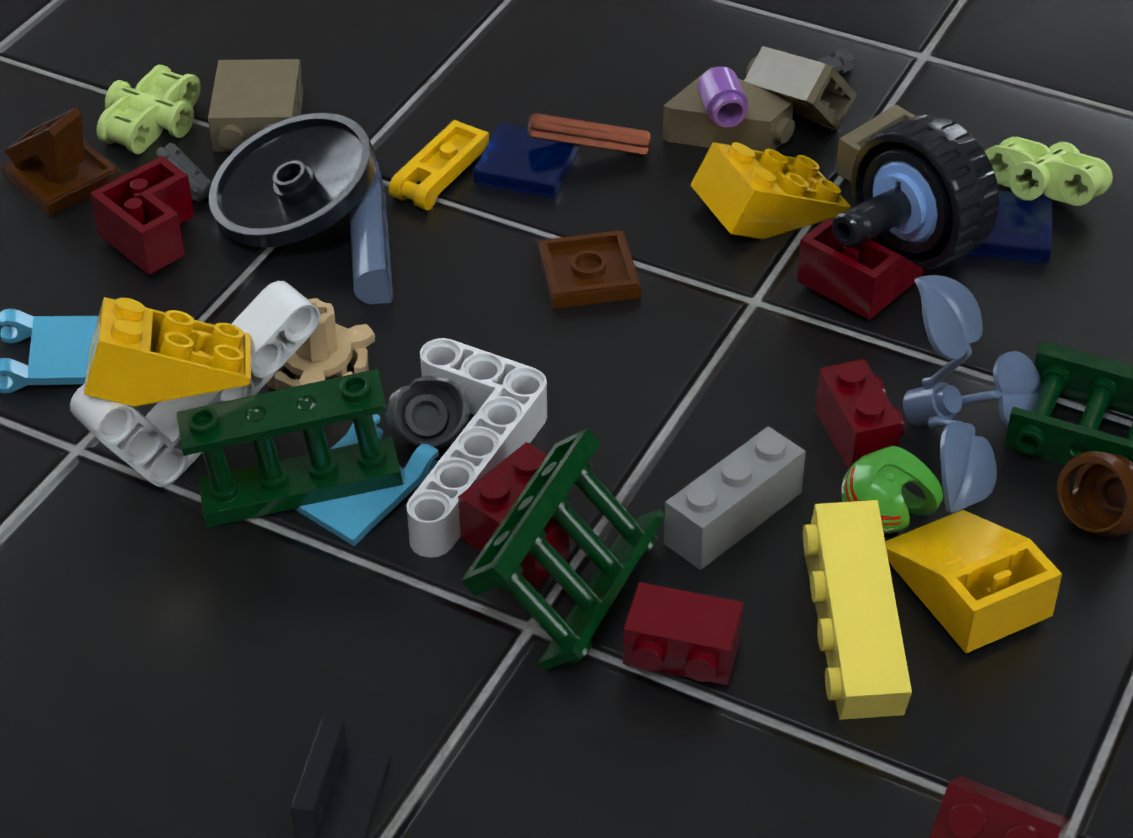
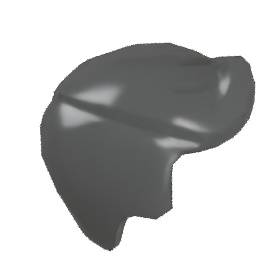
[385,376,470,449]

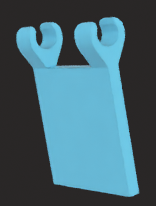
[0,309,99,393]
[295,414,439,546]

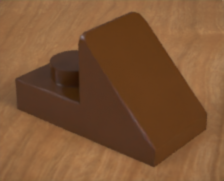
[4,107,85,181]

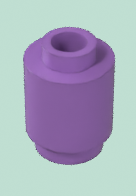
[697,67,748,127]

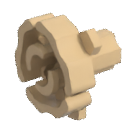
[267,298,375,390]

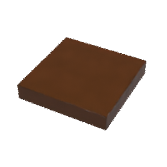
[2,140,121,217]
[537,230,641,309]

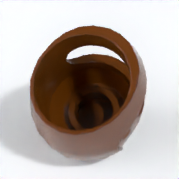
[1057,451,1133,537]

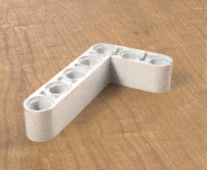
[70,281,320,487]
[407,338,547,558]

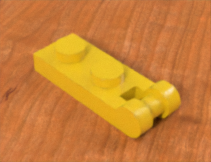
[388,120,489,210]

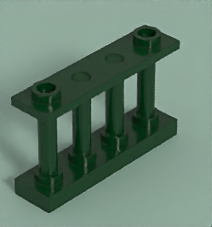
[1004,341,1133,469]
[177,369,403,528]
[461,428,665,670]

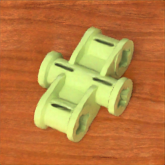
[97,64,201,154]
[985,136,1113,206]

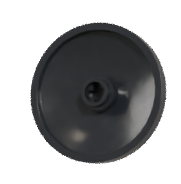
[209,113,376,247]

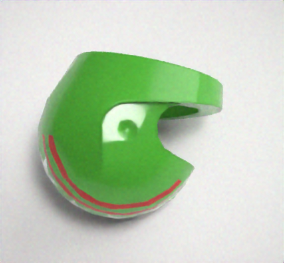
[841,446,943,535]

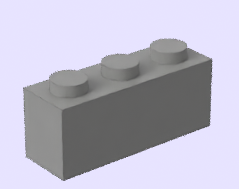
[664,426,806,570]

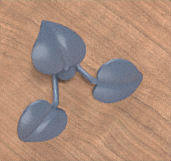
[903,275,1042,513]

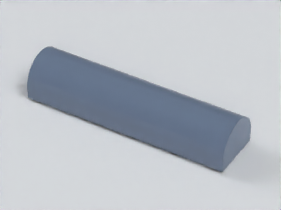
[349,161,393,304]

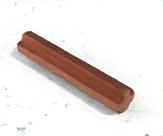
[528,113,651,155]

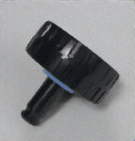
[832,114,999,271]

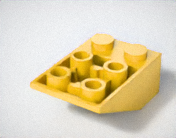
[690,142,852,239]
[84,297,251,407]
[885,510,1062,653]

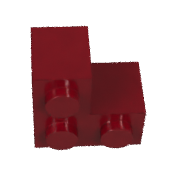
[90,156,194,275]
[458,442,570,587]

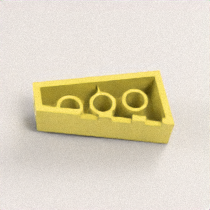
[803,500,912,720]

